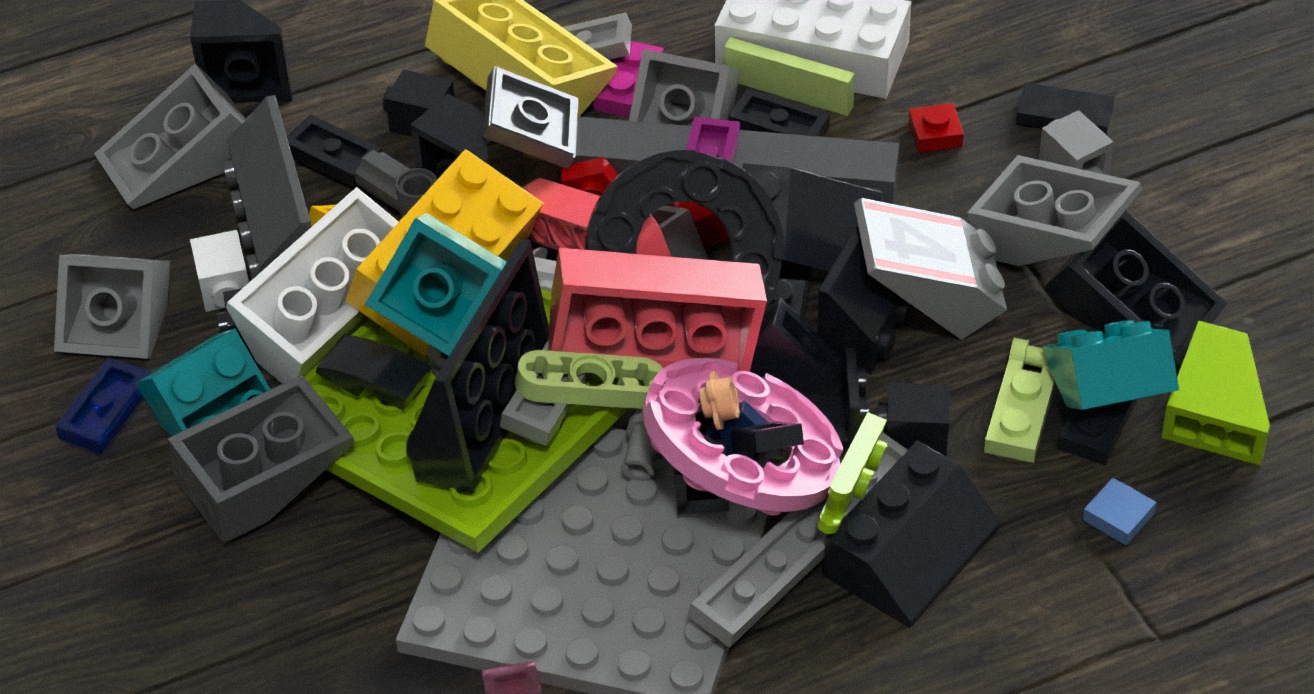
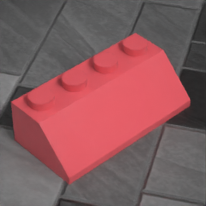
[548,248,767,372]

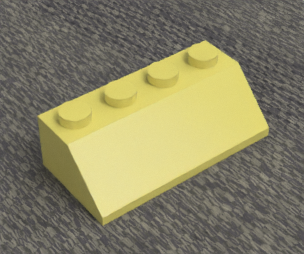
[425,0,618,117]

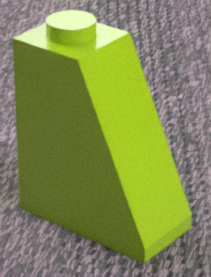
[1161,321,1270,466]

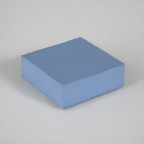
[1083,478,1157,545]

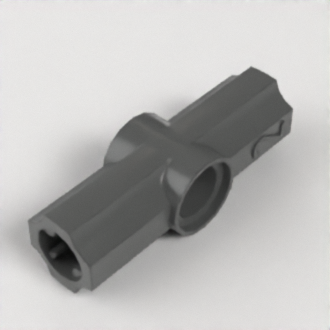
[355,150,437,219]

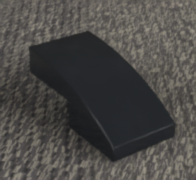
[316,335,432,411]

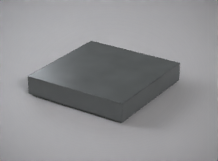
[482,67,578,169]

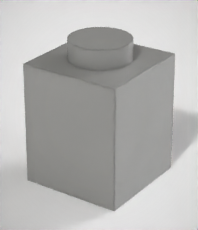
[1039,110,1114,175]

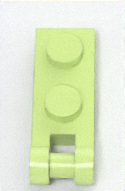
[984,337,1056,463]

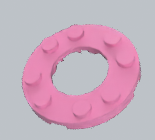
[642,358,843,515]

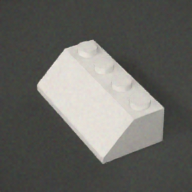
[226,187,398,384]

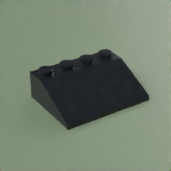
[406,239,549,493]

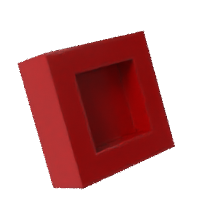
[908,103,964,153]
[561,157,619,196]

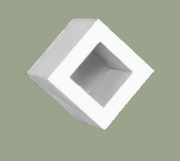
[190,230,249,312]

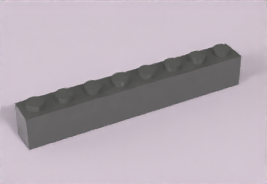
[523,116,899,204]

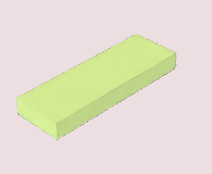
[724,37,855,116]

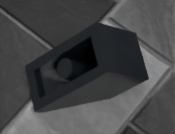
[750,298,844,396]

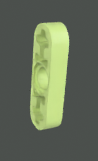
[515,350,663,409]

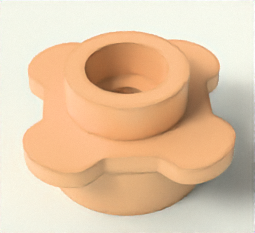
[700,371,740,430]

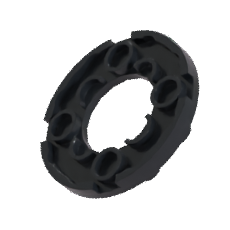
[584,150,785,312]

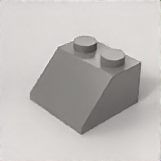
[629,49,741,126]
[54,254,170,359]

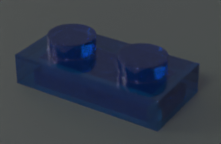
[55,357,151,454]

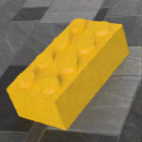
[345,149,544,357]

